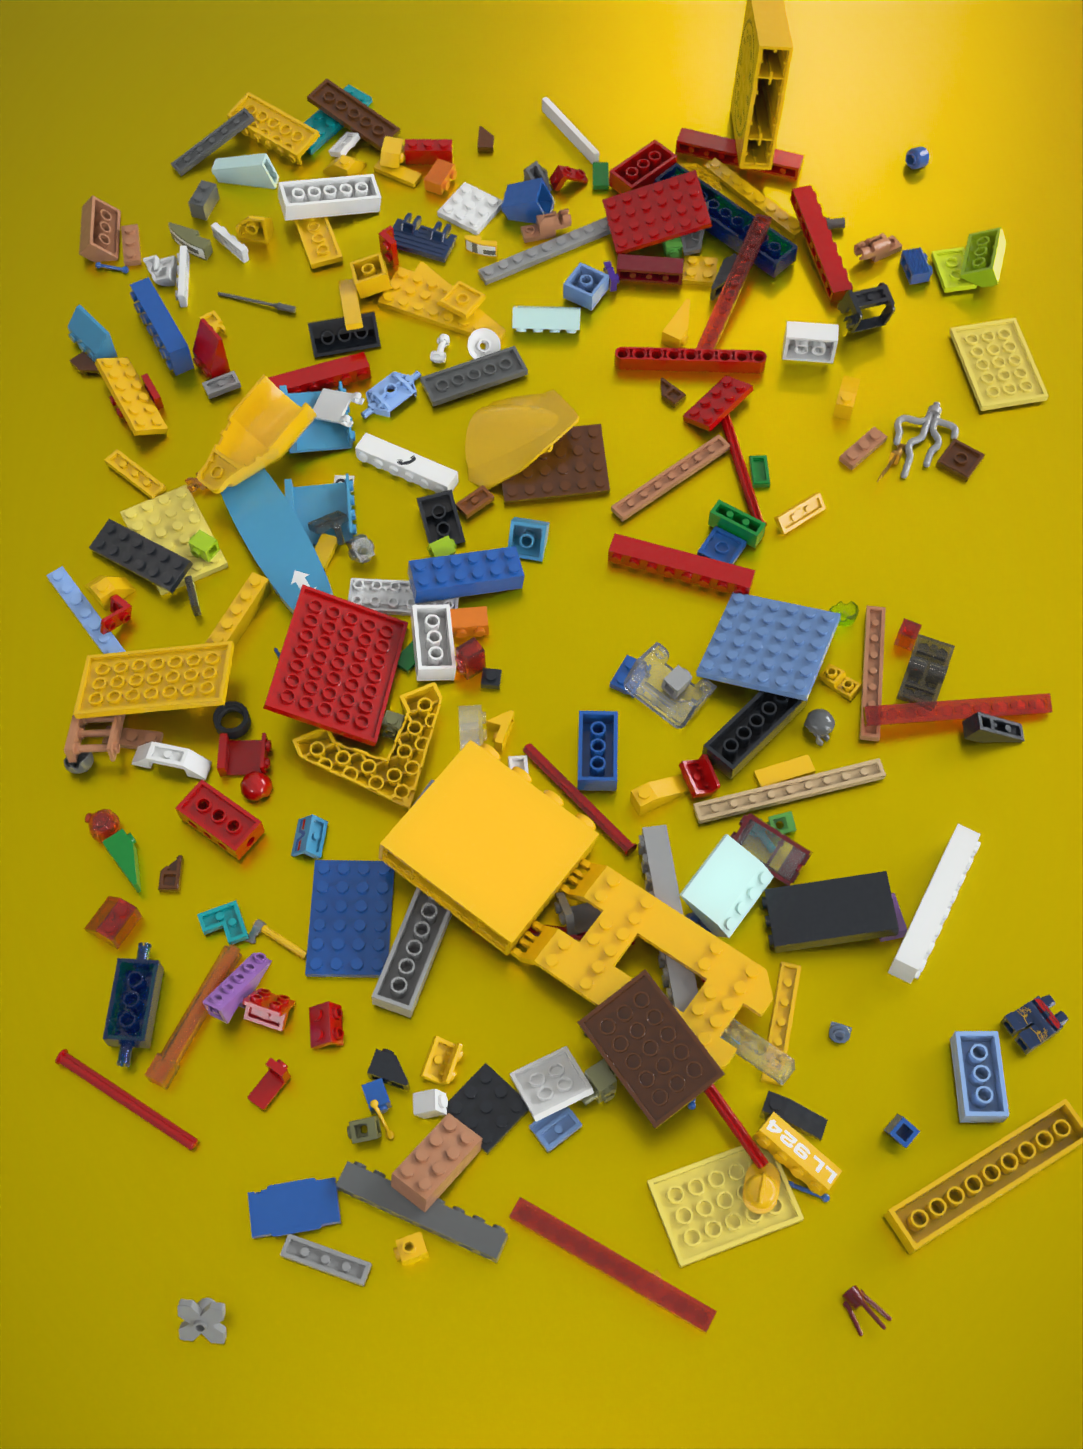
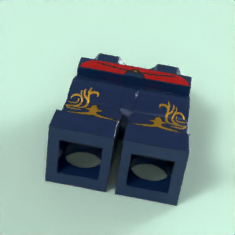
[1001,995,1068,1055]

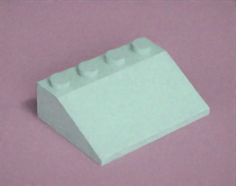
[680,834,774,938]

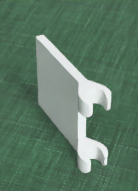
[313,388,364,427]

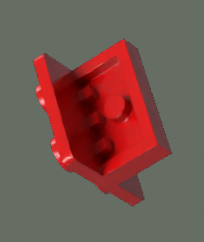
[242,988,295,1032]

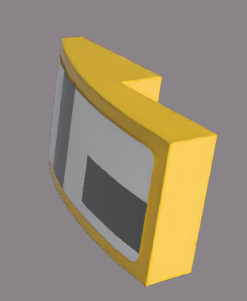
[465,235,498,257]

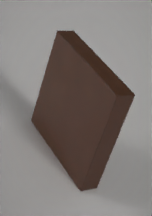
[936,438,985,481]

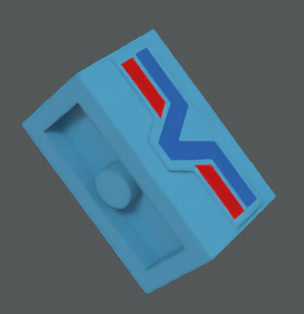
[291,814,328,859]

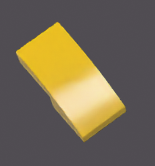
[819,663,862,701]

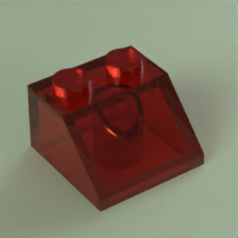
[84,896,142,949]

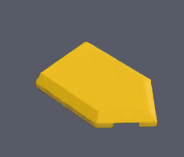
[678,163,722,192]

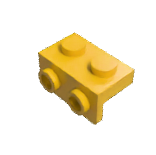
[420,1036,463,1086]

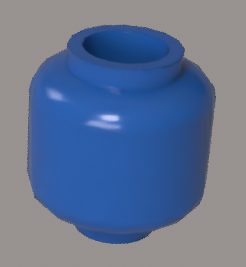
[905,146,929,169]

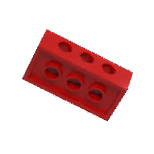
[175,779,265,860]

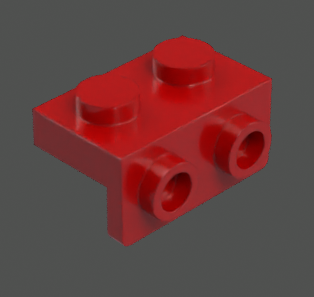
[378,226,399,267]
[679,754,720,798]
[309,1001,344,1049]

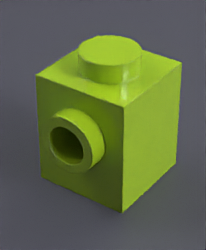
[188,530,220,562]
[427,536,457,558]

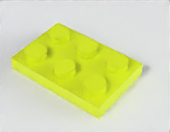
[931,247,977,293]

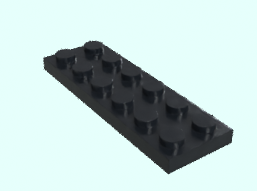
[89,519,193,594]

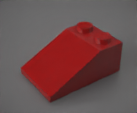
[192,318,230,379]

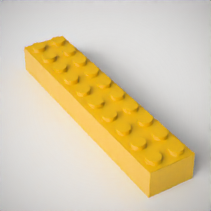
[884,1098,1083,1255]

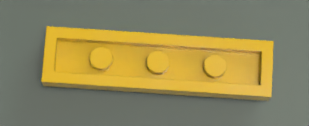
[104,449,167,499]

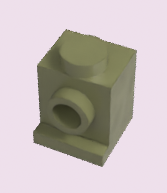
[382,710,405,740]
[347,1115,382,1144]

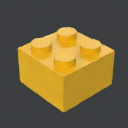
[350,252,392,299]

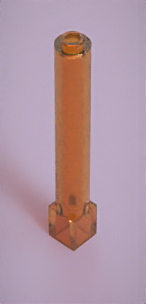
[145,944,242,1089]

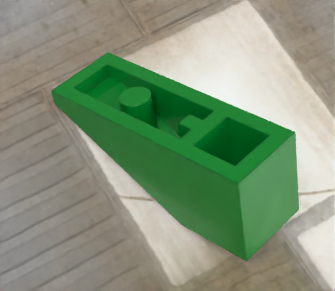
[102,828,141,893]

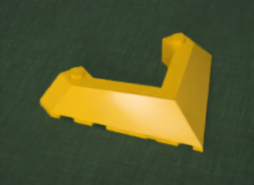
[292,682,443,809]

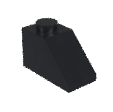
[367,1049,410,1092]

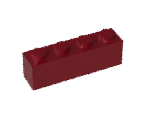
[616,254,684,285]

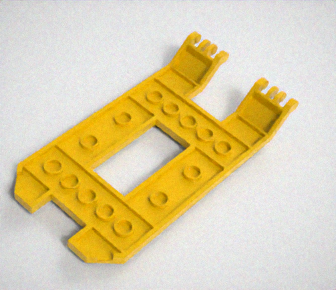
[510,858,773,1069]

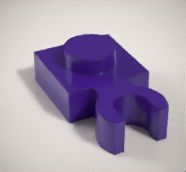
[603,261,619,292]

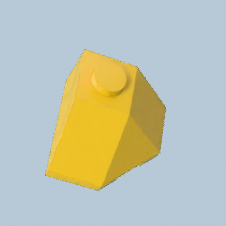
[323,155,367,177]
[235,216,274,244]
[85,575,136,611]

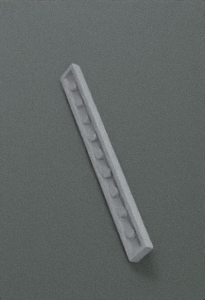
[478,217,611,285]

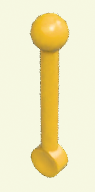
[370,1099,394,1139]

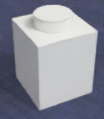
[413,1089,448,1119]

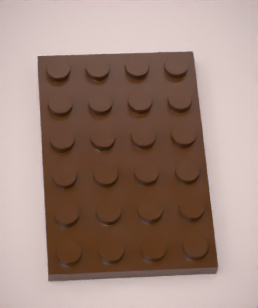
[502,424,610,504]
[577,969,726,1129]

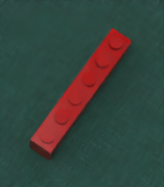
[268,352,371,393]

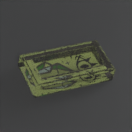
[184,575,202,616]

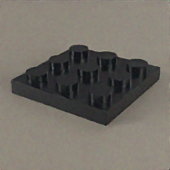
[446,1063,529,1155]

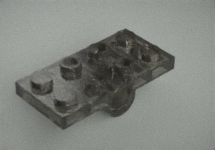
[896,634,955,711]

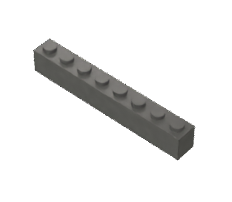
[336,1161,508,1263]

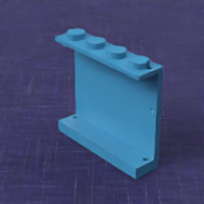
[279,381,356,453]
[284,474,357,546]

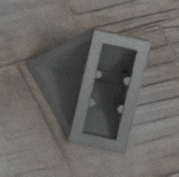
[524,161,552,191]

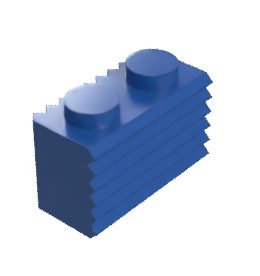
[900,247,933,285]

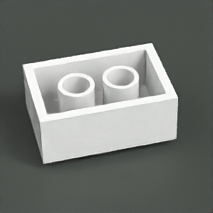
[782,321,839,363]

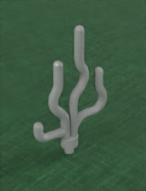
[893,402,959,479]

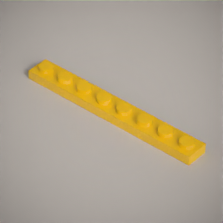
[704,158,803,240]

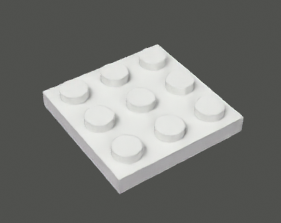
[437,182,503,236]
[509,1046,594,1122]

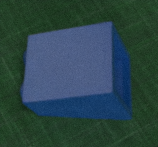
[501,177,555,224]

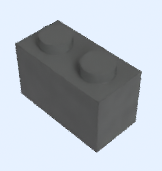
[188,180,219,221]

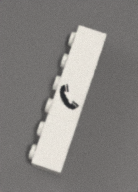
[355,433,459,493]

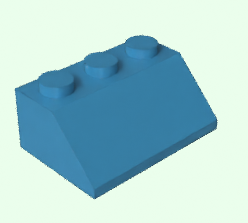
[67,305,117,362]

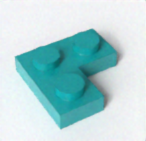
[197,900,249,945]

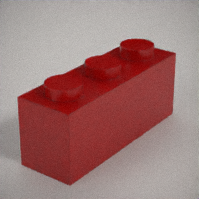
[404,139,453,165]

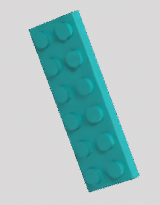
[304,84,372,155]

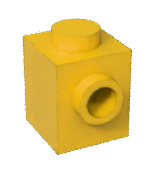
[393,1231,429,1266]

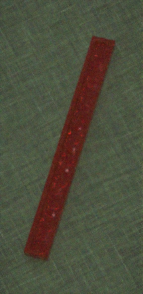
[696,213,772,349]
[863,693,1052,726]
[509,1197,717,1333]

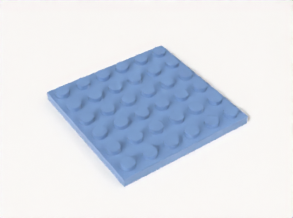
[696,592,841,701]

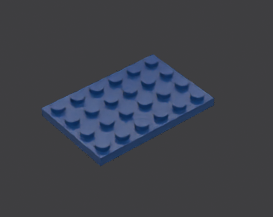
[305,860,395,978]

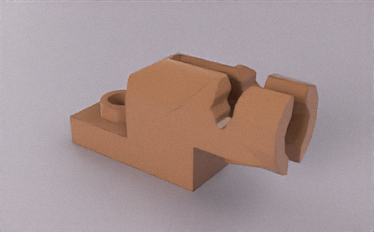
[521,209,572,243]
[854,233,903,262]

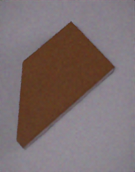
[478,126,494,152]
[70,351,100,374]
[660,377,686,408]
[158,855,184,892]

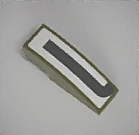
[168,222,213,260]

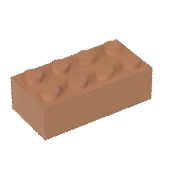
[391,1113,482,1212]

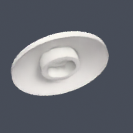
[467,328,501,359]

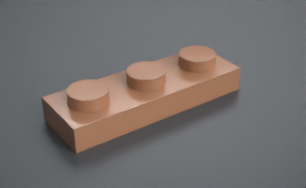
[121,224,142,266]
[839,427,888,470]
[102,726,164,750]

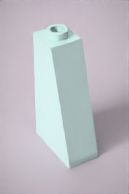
[212,153,279,189]

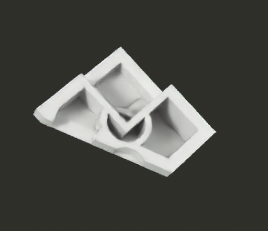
[143,255,177,286]

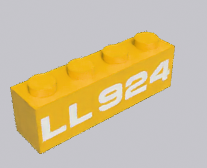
[752,1112,842,1197]

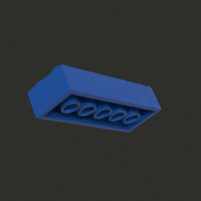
[130,277,194,376]
[407,546,525,604]

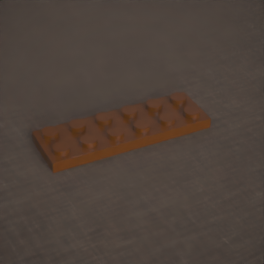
[307,79,400,151]

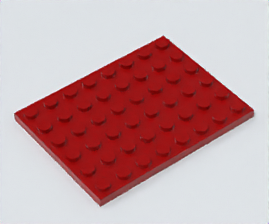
[263,585,408,747]

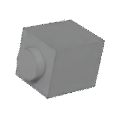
[661,665,692,699]

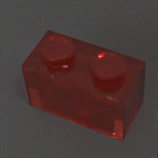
[454,637,486,680]

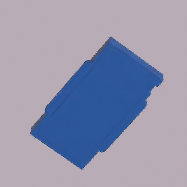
[248,1177,341,1239]

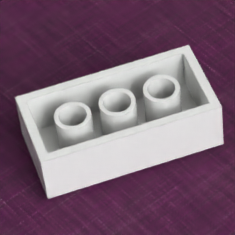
[411,604,456,681]

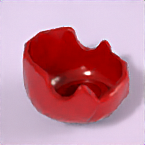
[240,772,273,801]

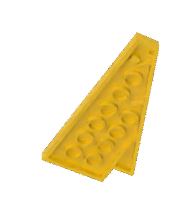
[378,261,506,343]

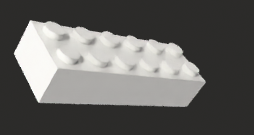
[278,174,381,221]

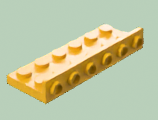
[227,92,320,165]

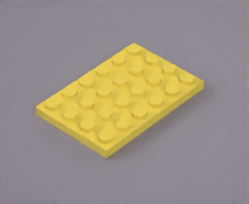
[950,318,1048,411]
[120,485,228,596]
[647,1140,804,1268]

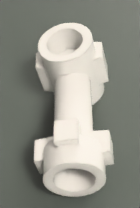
[430,334,450,363]

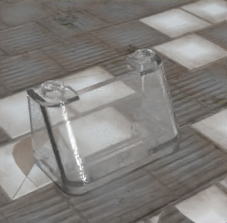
[624,642,717,729]

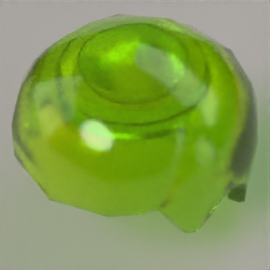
[829,601,859,627]

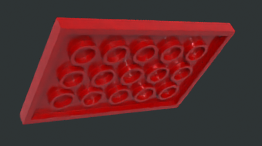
[602,170,712,256]

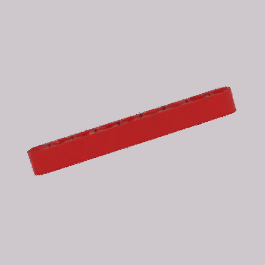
[614,347,767,373]

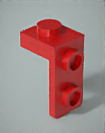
[549,165,588,192]
[100,594,132,635]
[247,1058,291,1110]

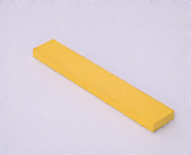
[338,279,363,330]
[760,961,801,1086]

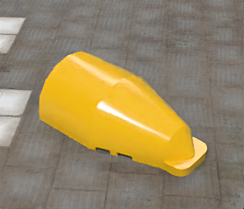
[197,374,317,494]

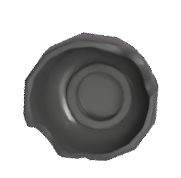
[804,709,835,735]
[64,752,94,774]

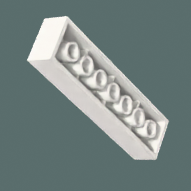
[888,824,981,984]

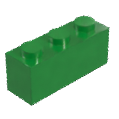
[708,500,766,548]

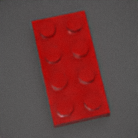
[683,375,753,432]

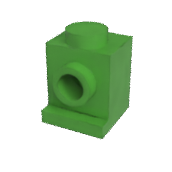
[766,811,797,837]

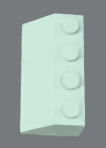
[512,306,581,333]

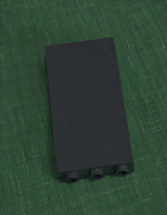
[761,871,899,953]

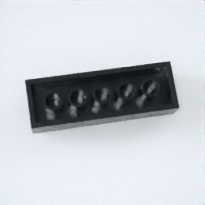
[702,691,808,780]

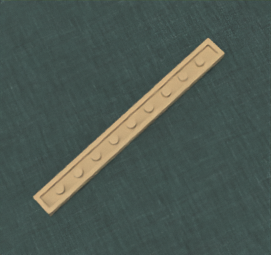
[693,758,886,824]

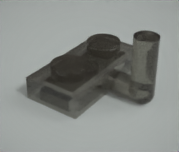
[307,510,348,545]

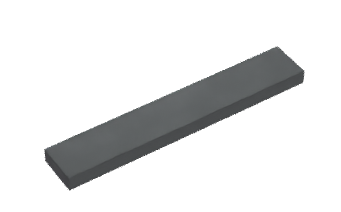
[171,108,255,176]

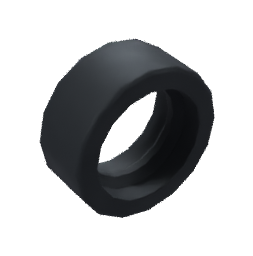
[213,701,251,739]

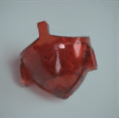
[85,809,120,843]

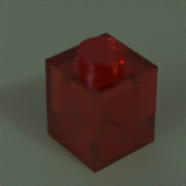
[894,618,922,651]

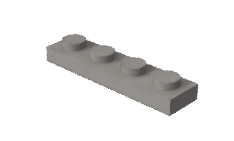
[280,1233,372,1287]

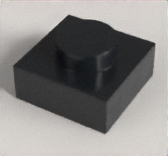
[481,668,502,690]

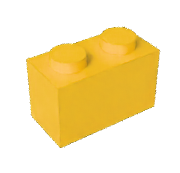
[380,136,405,169]

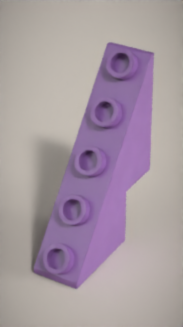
[203,952,272,1024]

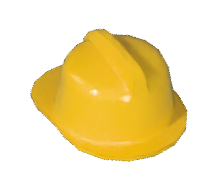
[742,1162,781,1214]

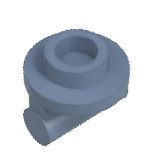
[829,1021,852,1043]

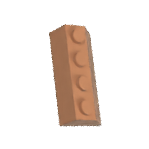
[79,195,121,262]

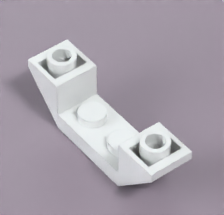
[132,741,212,780]

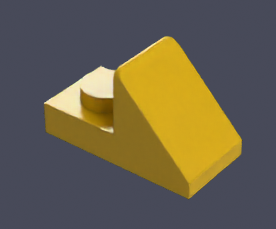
[486,710,515,752]

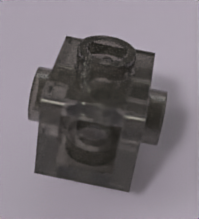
[346,534,375,564]

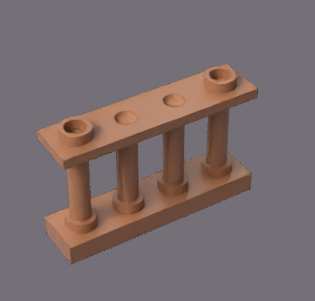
[64,704,126,763]

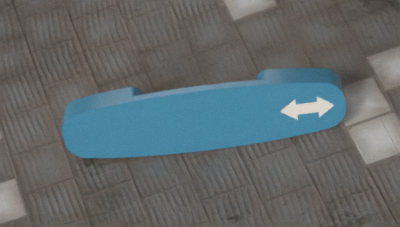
[221,468,334,614]

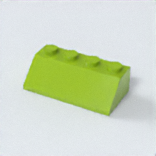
[960,227,1006,287]

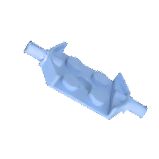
[361,370,421,419]

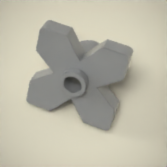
[177,1298,227,1344]

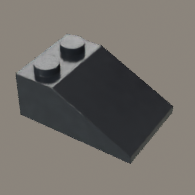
[417,489,465,544]

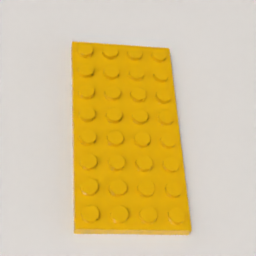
[73,641,234,719]

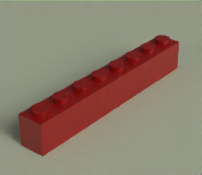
[676,128,804,180]
[790,185,853,303]
[608,533,755,595]

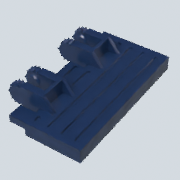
[393,212,457,263]

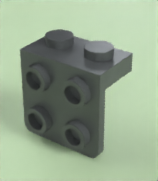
[554,892,602,935]

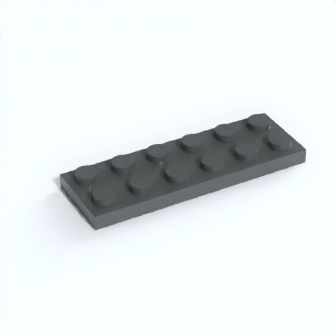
[420,346,528,407]

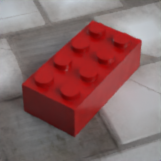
[609,140,677,194]

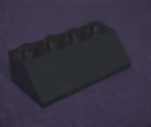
[307,311,381,358]

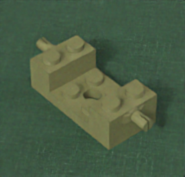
[581,1059,617,1106]

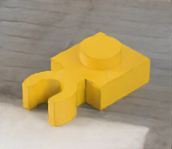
[199,310,226,335]

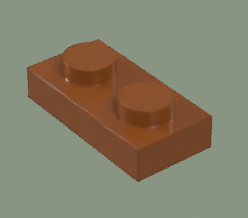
[456,485,494,519]

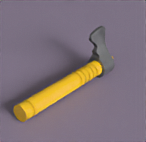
[245,919,307,960]

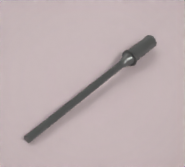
[218,292,296,313]

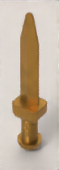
[877,444,905,482]

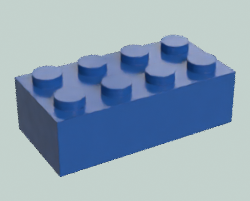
[577,711,618,791]

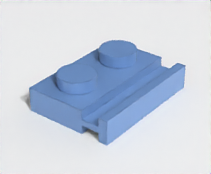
[529,1106,582,1152]

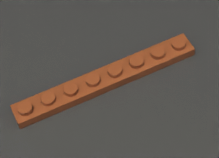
[611,434,730,522]
[859,606,886,741]

